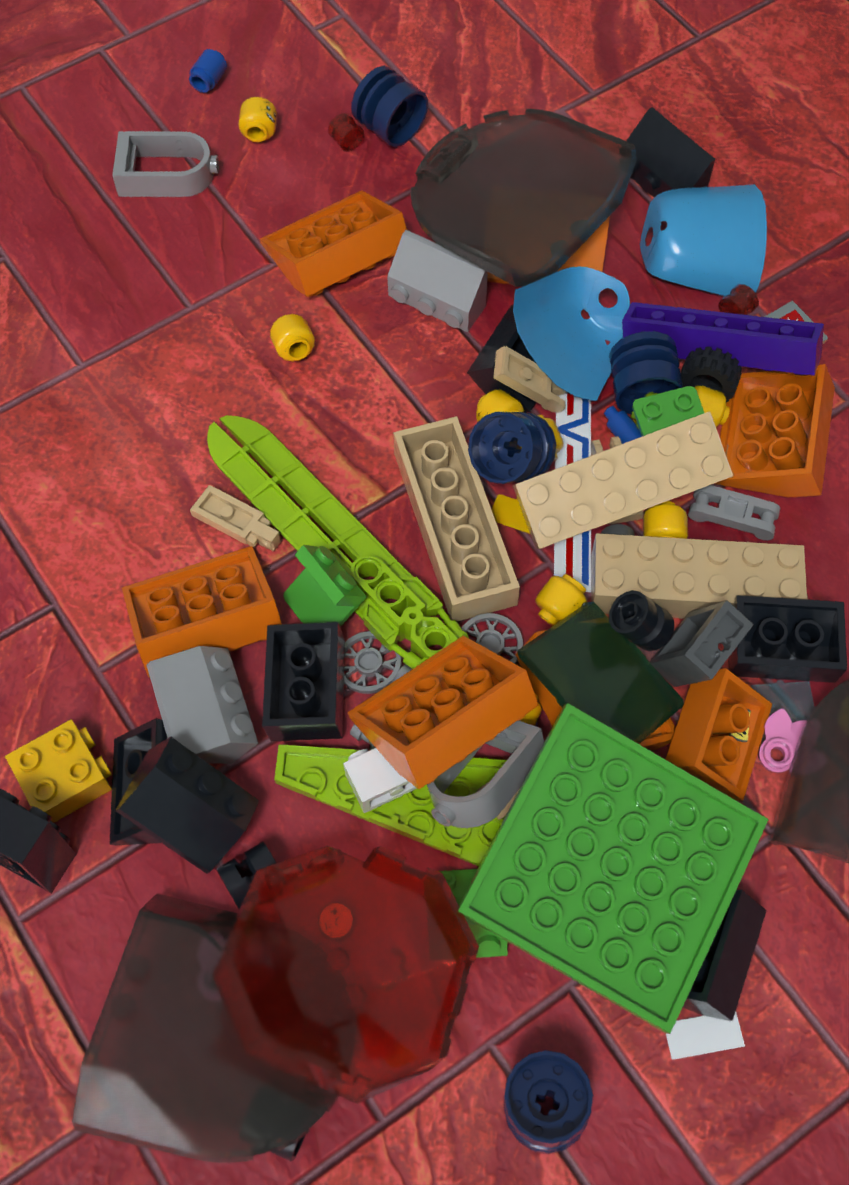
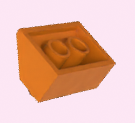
[665,668,772,801]

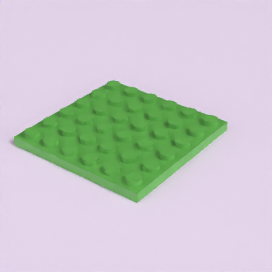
[456,703,769,1034]

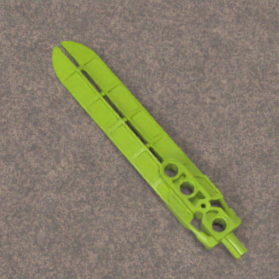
[207,415,469,669]

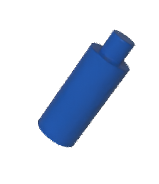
[604,406,642,444]

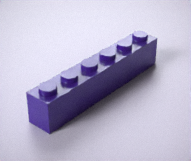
[622,302,824,376]

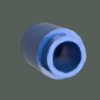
[189,49,227,93]

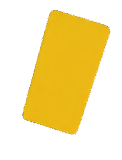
[491,494,530,534]

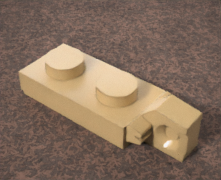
[190,485,281,551]

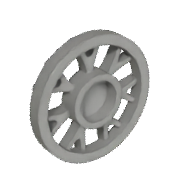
[461,613,523,664]
[344,631,402,694]

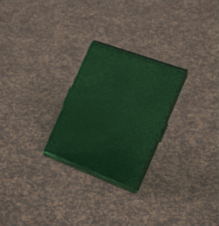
[517,602,684,744]

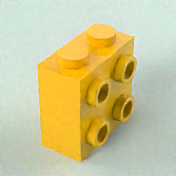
[5,719,112,823]

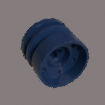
[351,66,428,147]
[609,331,683,415]
[468,411,556,484]
[504,1050,593,1154]

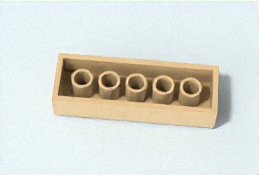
[512,411,733,549]
[393,416,520,622]
[591,533,807,619]

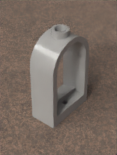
[112,131,219,197]
[427,721,544,828]

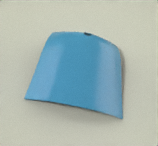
[640,184,767,304]
[513,267,630,401]

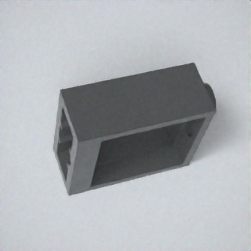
[649,600,754,687]

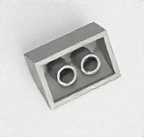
[387,230,488,332]
[146,646,258,764]

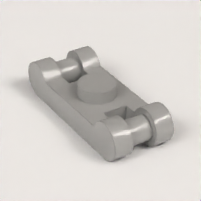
[688,485,781,540]

